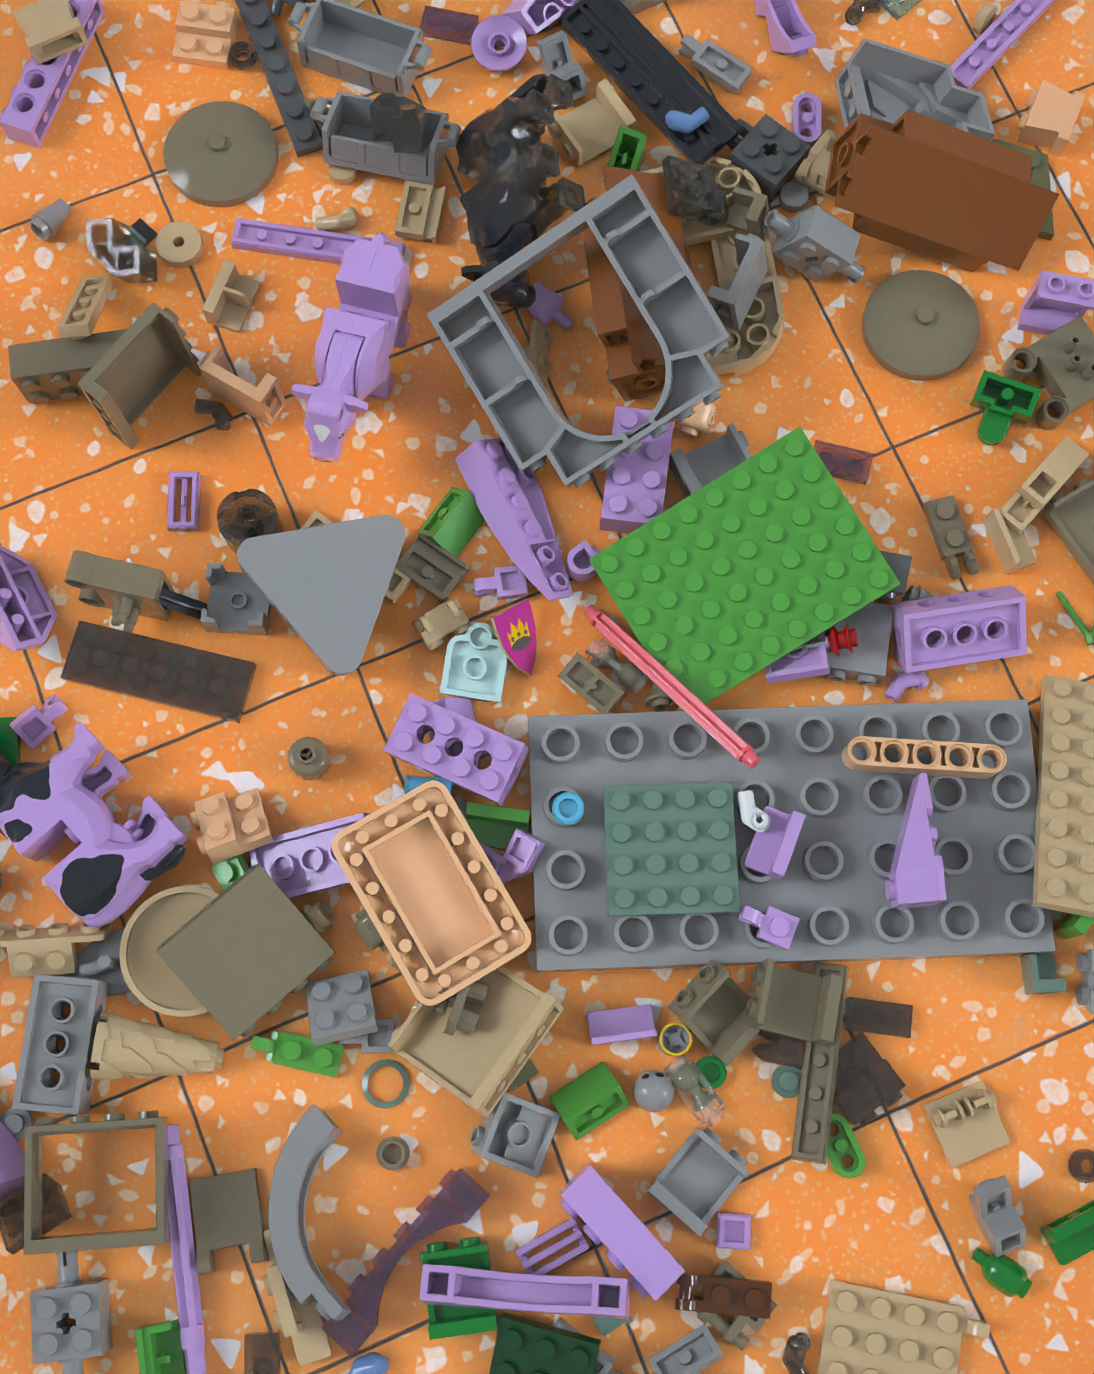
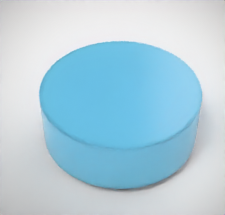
[552,792,584,826]

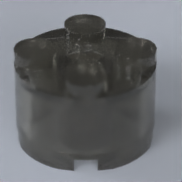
[217,489,283,553]

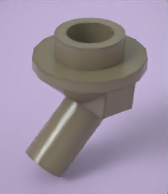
[644,683,674,711]

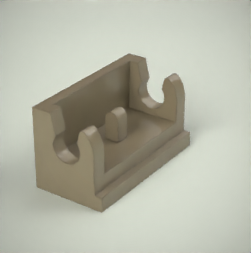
[558,652,627,714]

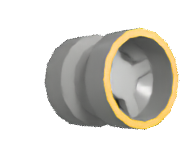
[657,1023,692,1056]

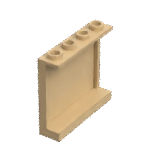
[388,965,564,1119]

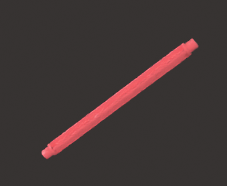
[584,605,761,769]

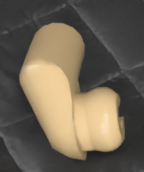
[316,207,359,231]

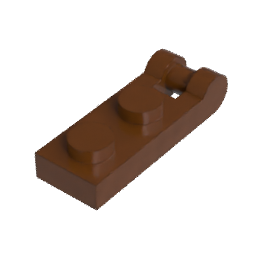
[675,1273,772,1319]

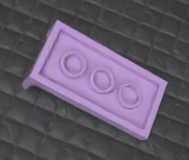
[249,813,369,899]

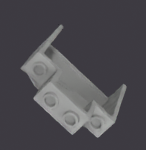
[834,38,995,141]

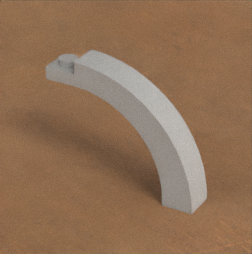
[269,1104,352,1321]

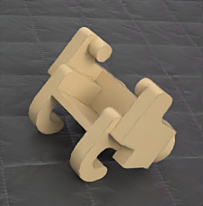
[412,598,471,651]

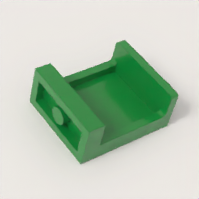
[420,1236,498,1340]

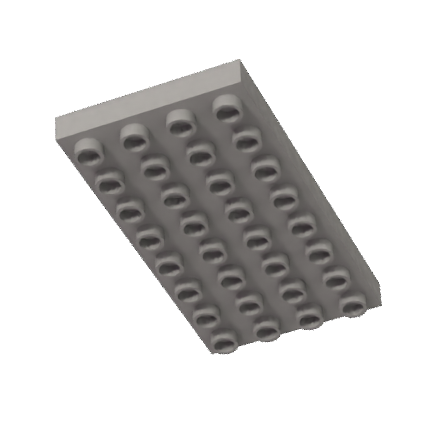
[528,699,1055,973]

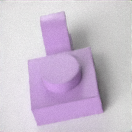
[473,565,528,600]
[9,694,68,749]
[738,906,800,950]

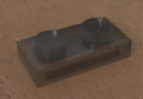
[844,997,913,1038]

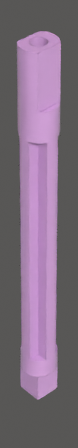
[168,1124,207,1374]

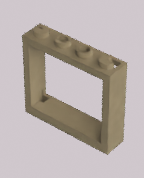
[24,1110,169,1255]

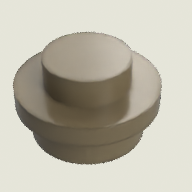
[377,1136,410,1171]

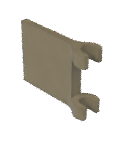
[189,1168,269,1274]

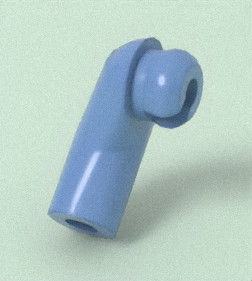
[665,106,710,134]
[348,1352,389,1374]

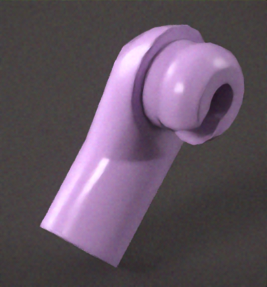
[884,671,929,703]

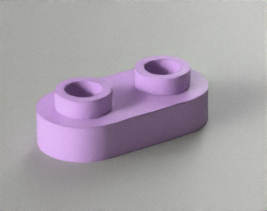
[792,92,822,148]

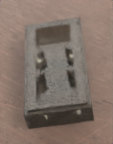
[244,1331,280,1374]

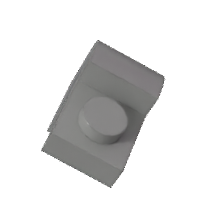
[537,30,589,105]
[969,1175,1027,1257]

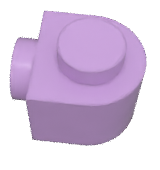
[567,540,600,582]

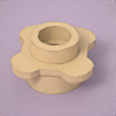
[304,901,335,933]

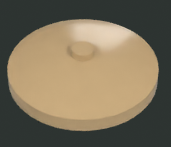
[119,886,219,1017]

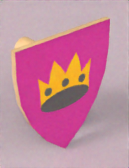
[491,599,537,675]

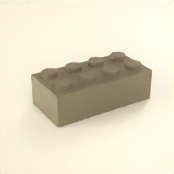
[8,329,128,405]

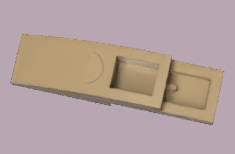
[1000,436,1089,535]

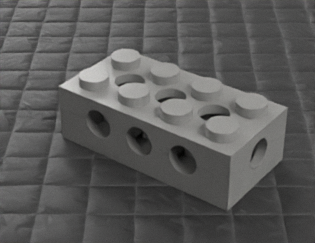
[12,974,109,1115]

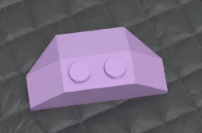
[0,543,58,652]

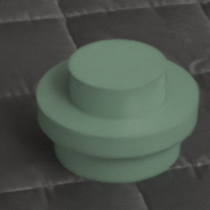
[771,1065,801,1098]

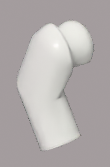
[737,790,771,832]

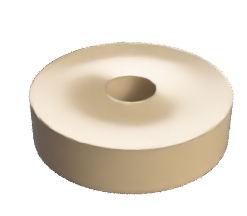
[156,221,204,268]

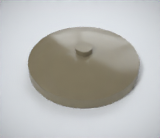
[164,101,278,207]
[862,270,980,381]

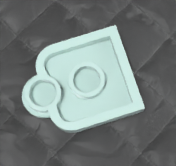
[439,623,508,703]

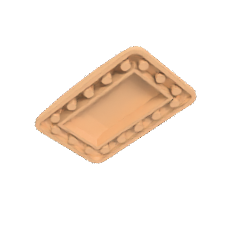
[332,780,531,1006]

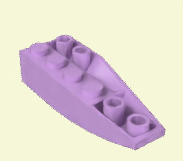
[455,438,573,601]

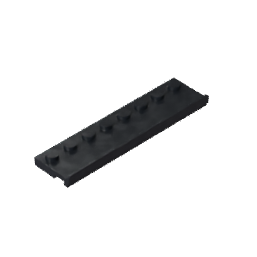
[558,0,744,170]

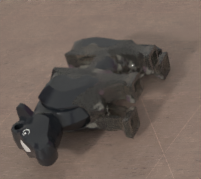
[455,74,586,308]

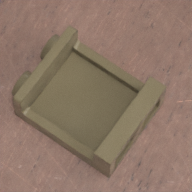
[668,959,761,1067]

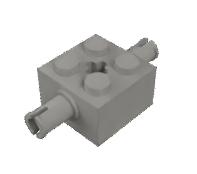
[764,205,865,283]
[30,1251,113,1374]

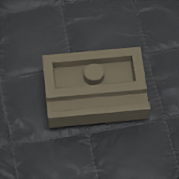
[395,533,469,603]

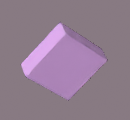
[716,1212,751,1250]

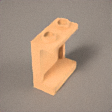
[200,345,286,426]

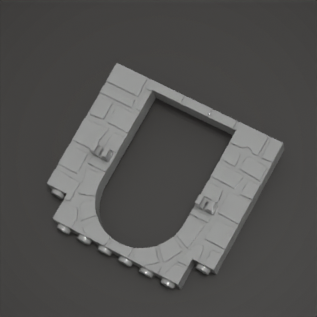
[426,174,732,488]

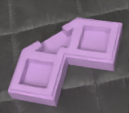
[479,828,545,883]

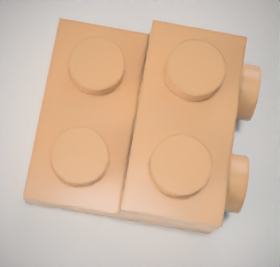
[172,0,239,70]
[190,787,274,864]

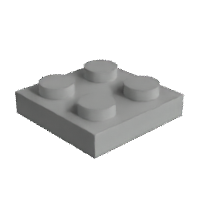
[305,969,378,1046]

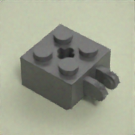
[727,114,811,204]

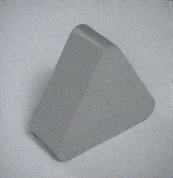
[237,515,405,676]

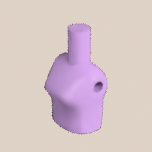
[524,280,573,330]

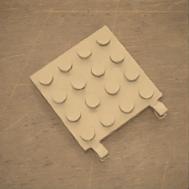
[816,1279,990,1374]

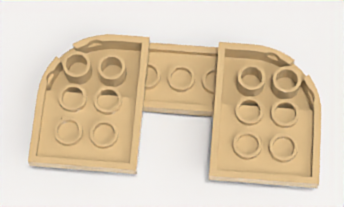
[640,157,784,376]

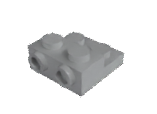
[470,1092,560,1178]

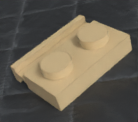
[395,180,446,243]

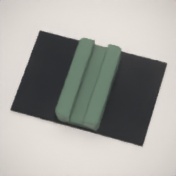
[111,218,157,261]

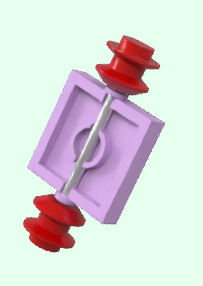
[765,623,859,684]

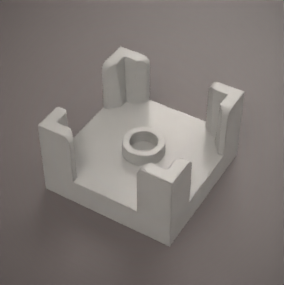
[200,563,271,636]

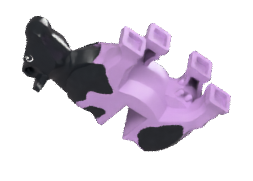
[0,722,189,927]

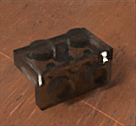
[0,1173,72,1255]

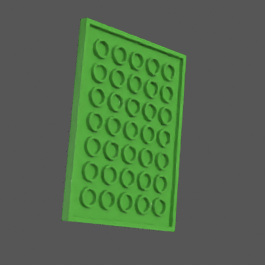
[589,426,900,711]

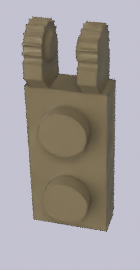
[923,495,979,580]

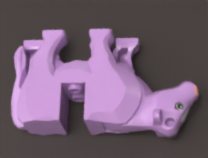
[291,232,412,463]

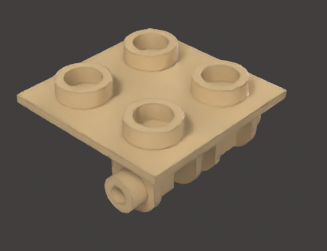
[923,1080,1011,1168]

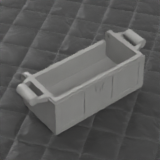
[288,0,432,101]
[310,91,461,185]

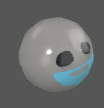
[633,1070,675,1113]

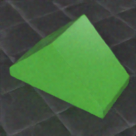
[603,125,648,182]

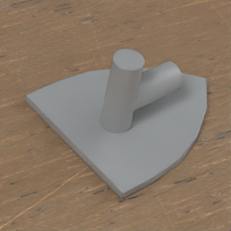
[64,928,131,996]

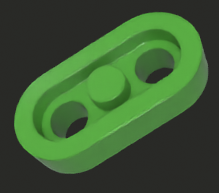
[827,1113,865,1178]

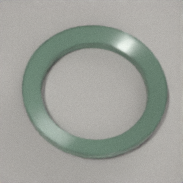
[362,1060,409,1108]

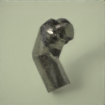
[845,0,881,26]
[195,398,233,431]
[782,1332,811,1374]

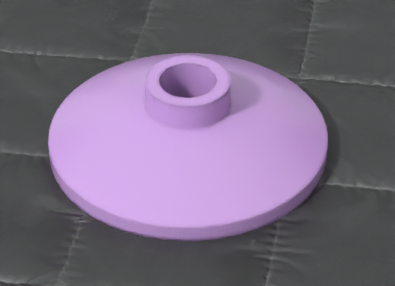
[471,15,527,72]

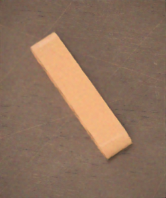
[842,736,1007,779]

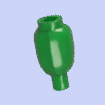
[970,1247,1032,1299]

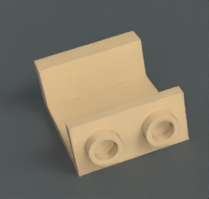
[547,79,637,169]

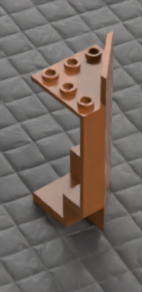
[825,110,1059,272]
[578,165,692,402]

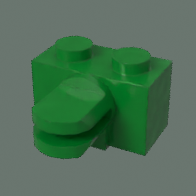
[970,370,1042,446]

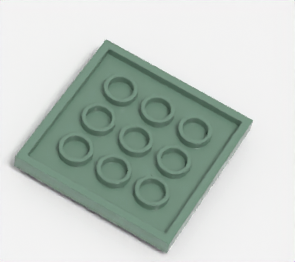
[603,782,740,917]

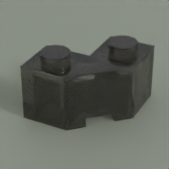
[370,93,429,153]
[86,218,157,284]

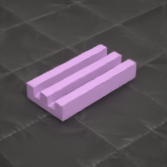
[167,471,201,532]
[515,1218,589,1275]

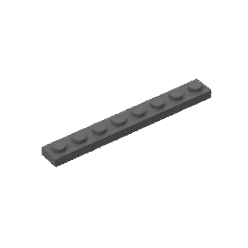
[235,0,323,158]

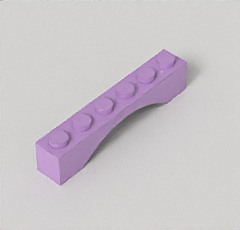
[419,1264,631,1320]

